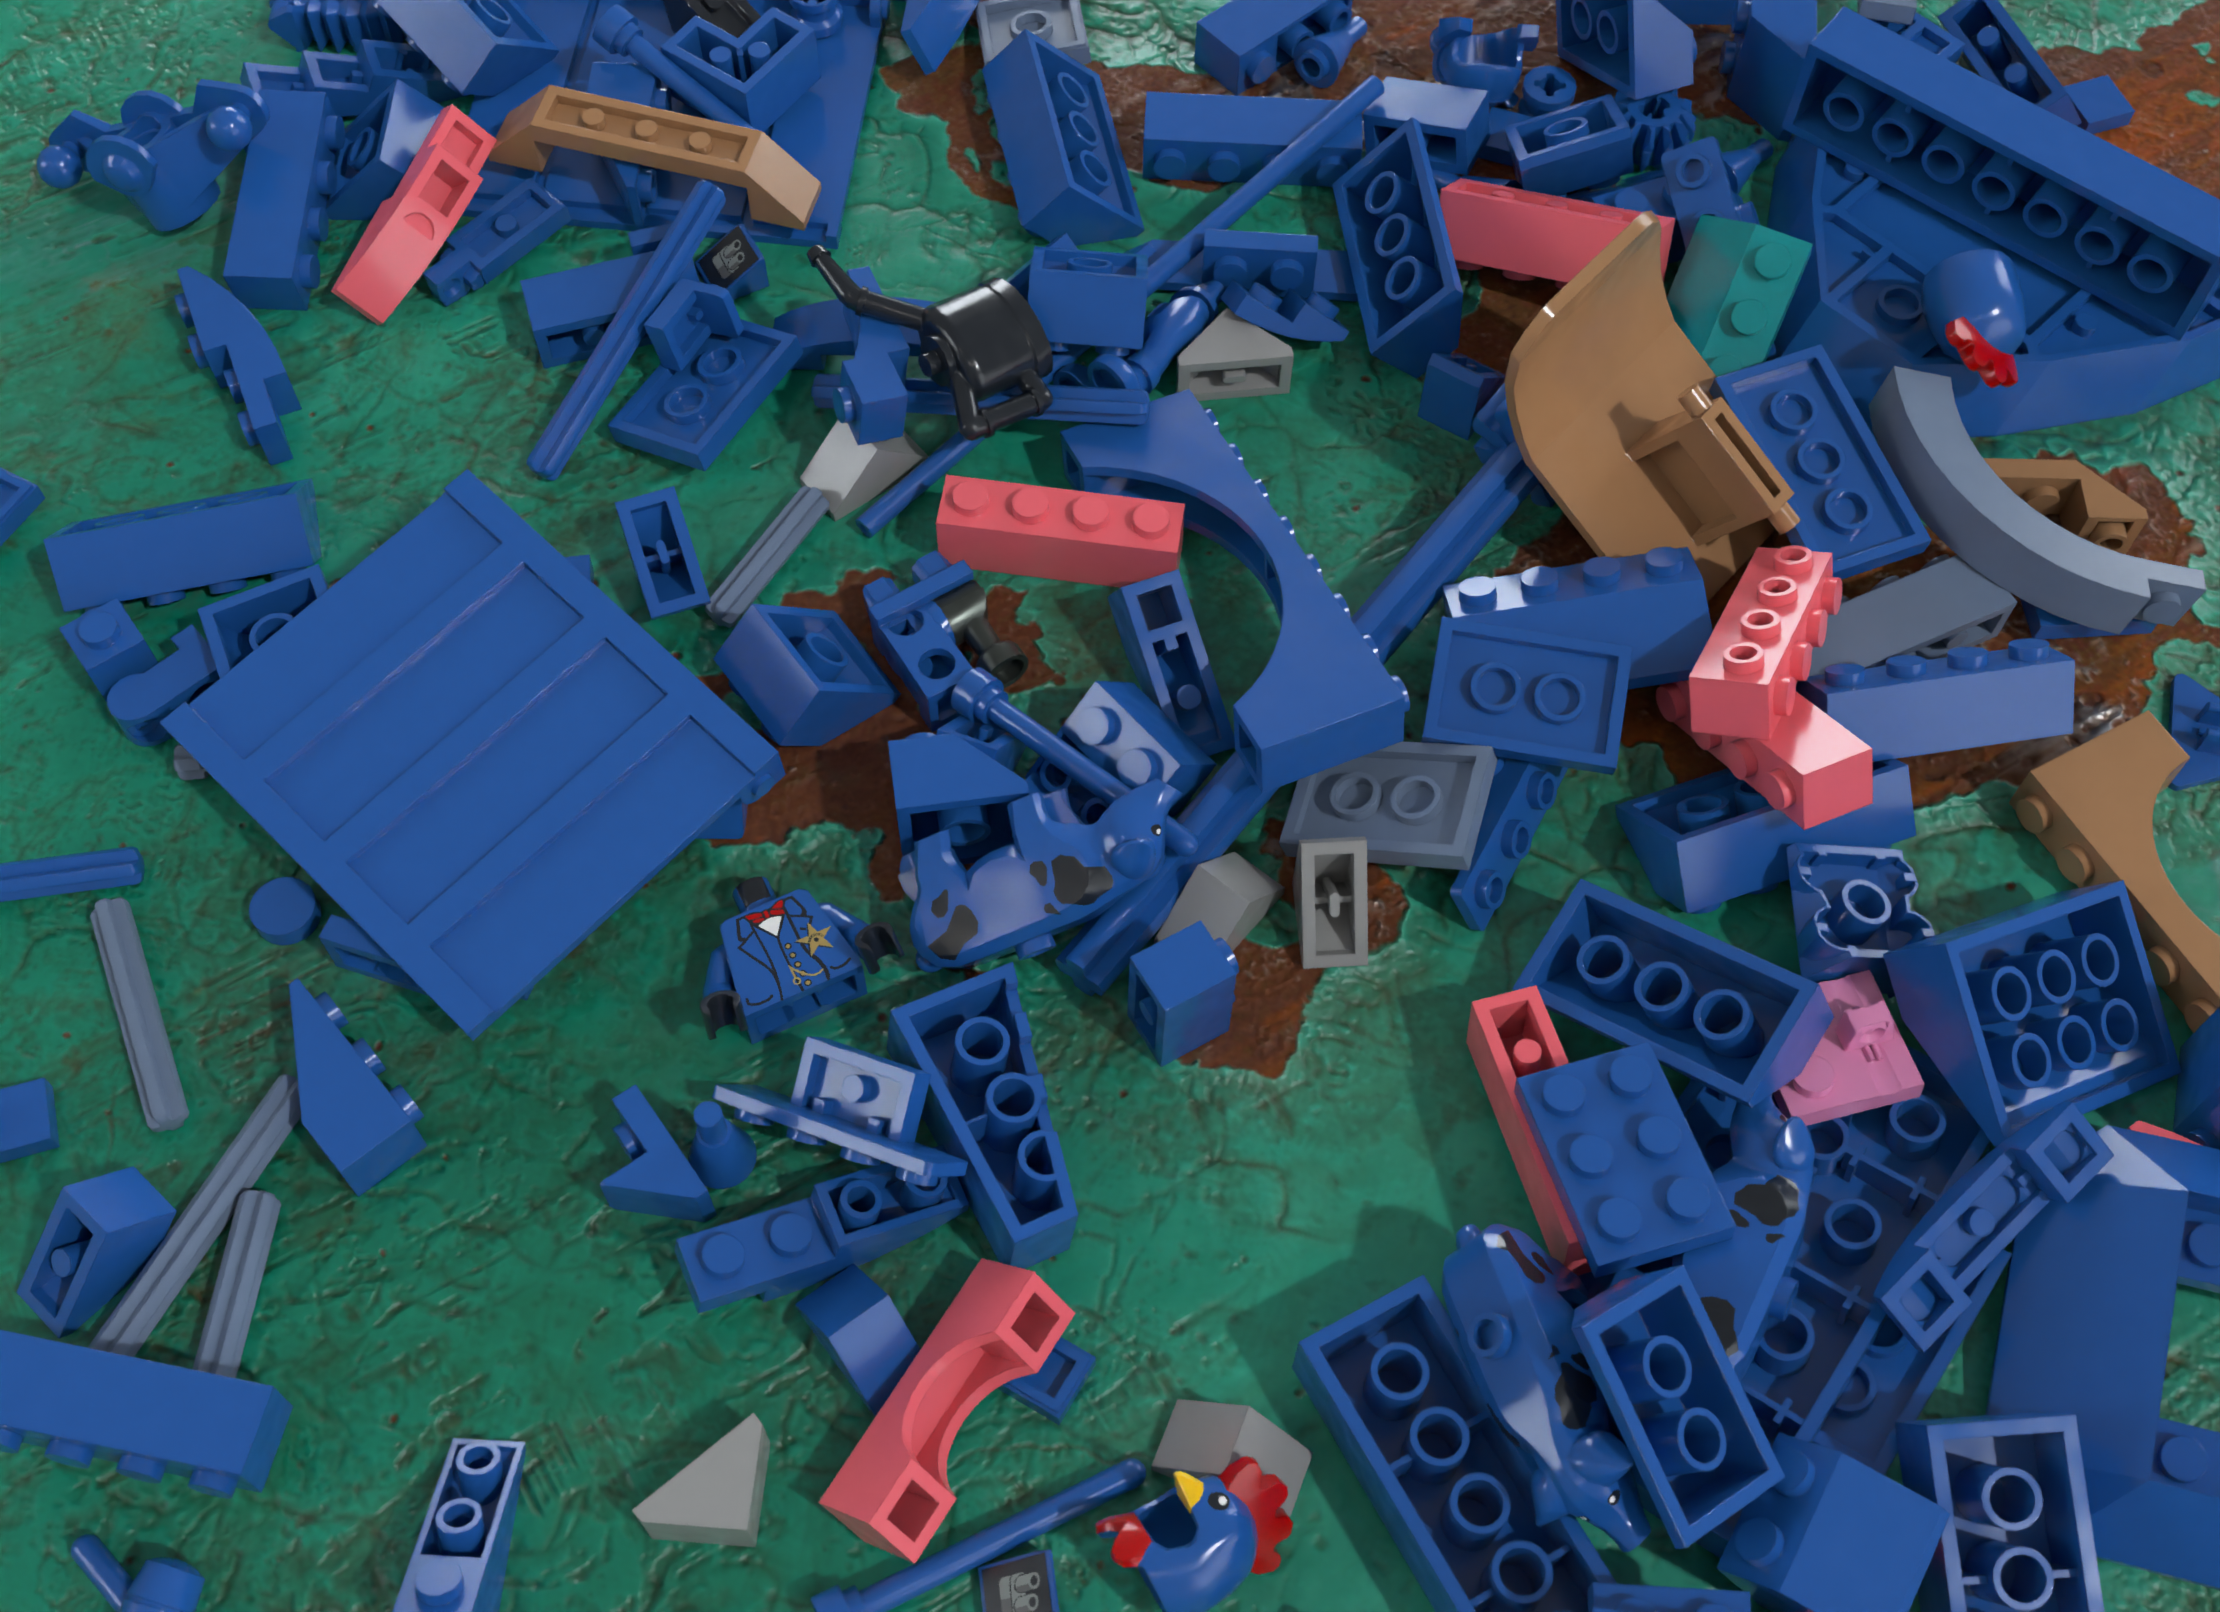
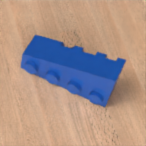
[887,962,1078,1269]

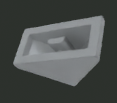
[1175,308,1294,401]
[800,420,929,522]
[1292,836,1368,969]
[1154,851,1285,951]
[1151,1399,1313,1517]
[632,1413,771,1547]

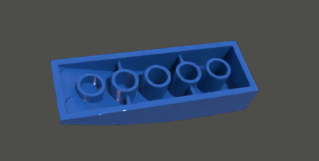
[1895,1411,2104,1612]

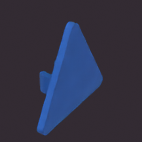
[2168,674,2220,791]

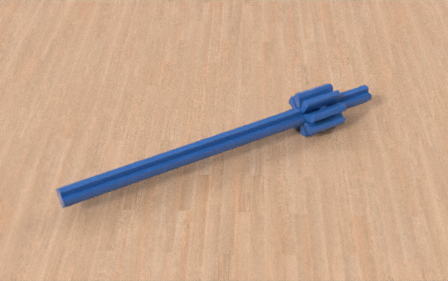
[1055,383,1556,997]

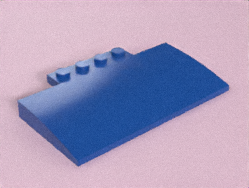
[1574,1045,2012,1559]

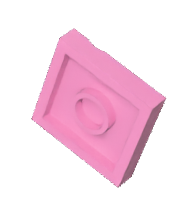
[1773,970,1924,1126]

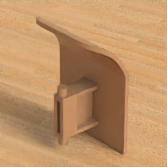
[1505,210,1801,602]

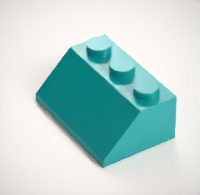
[1667,214,1813,377]

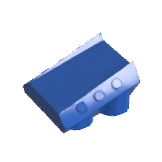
[1786,843,1935,999]

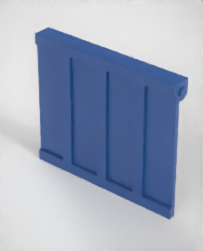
[462,0,890,249]
[159,469,786,1041]

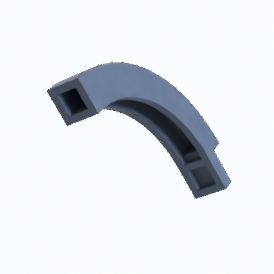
[1868,366,2206,635]

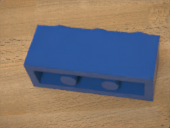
[1938,0,2081,126]
[520,251,699,369]

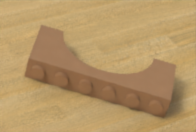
[2009,710,2220,1033]

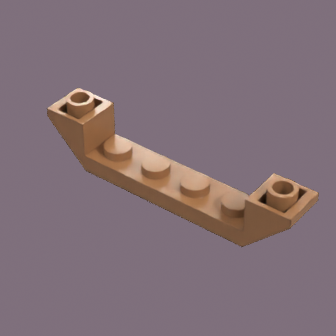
[489,85,821,231]
[1772,458,2149,554]

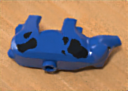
[898,778,1183,973]
[1609,1094,1815,1381]
[1441,1223,1651,1553]

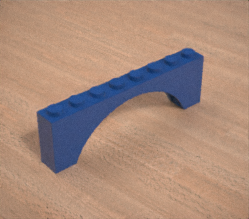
[1060,389,1410,793]

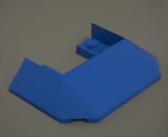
[1985,1125,2220,1590]

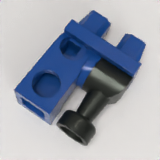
[862,550,1029,732]

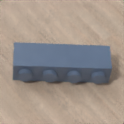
[1796,554,2017,686]

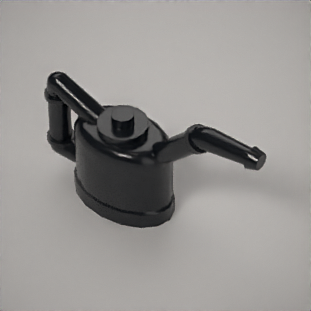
[807,244,1053,441]

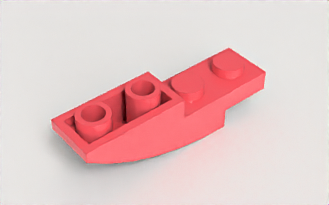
[331,104,497,325]

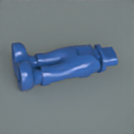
[1053,280,1226,423]

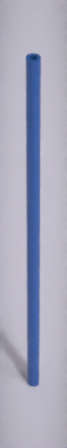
[855,75,1385,538]

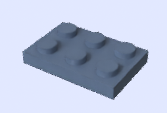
[1279,741,1498,870]

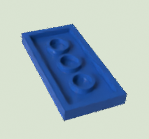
[1709,344,1932,579]

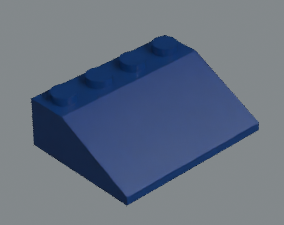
[1883,880,2182,1148]

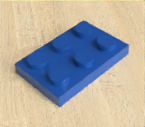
[607,319,804,471]
[1421,616,1633,775]
[1514,1041,1736,1278]

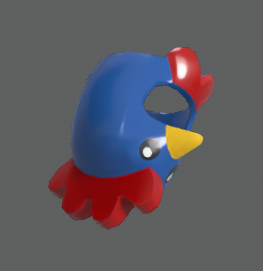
[1921,249,2026,388]
[1095,1456,1293,1612]

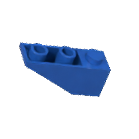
[1194,0,1353,96]
[586,61,672,226]
[289,978,428,1197]
[392,1438,526,1612]

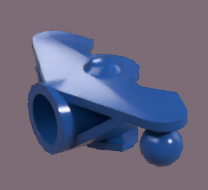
[36,79,270,231]

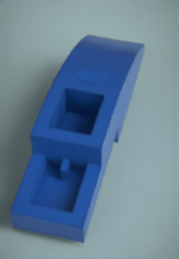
[174,266,302,466]
[674,1145,970,1314]

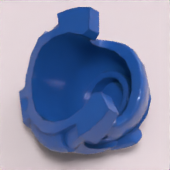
[1429,17,1540,109]

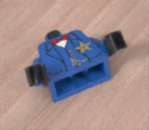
[700,876,905,1044]

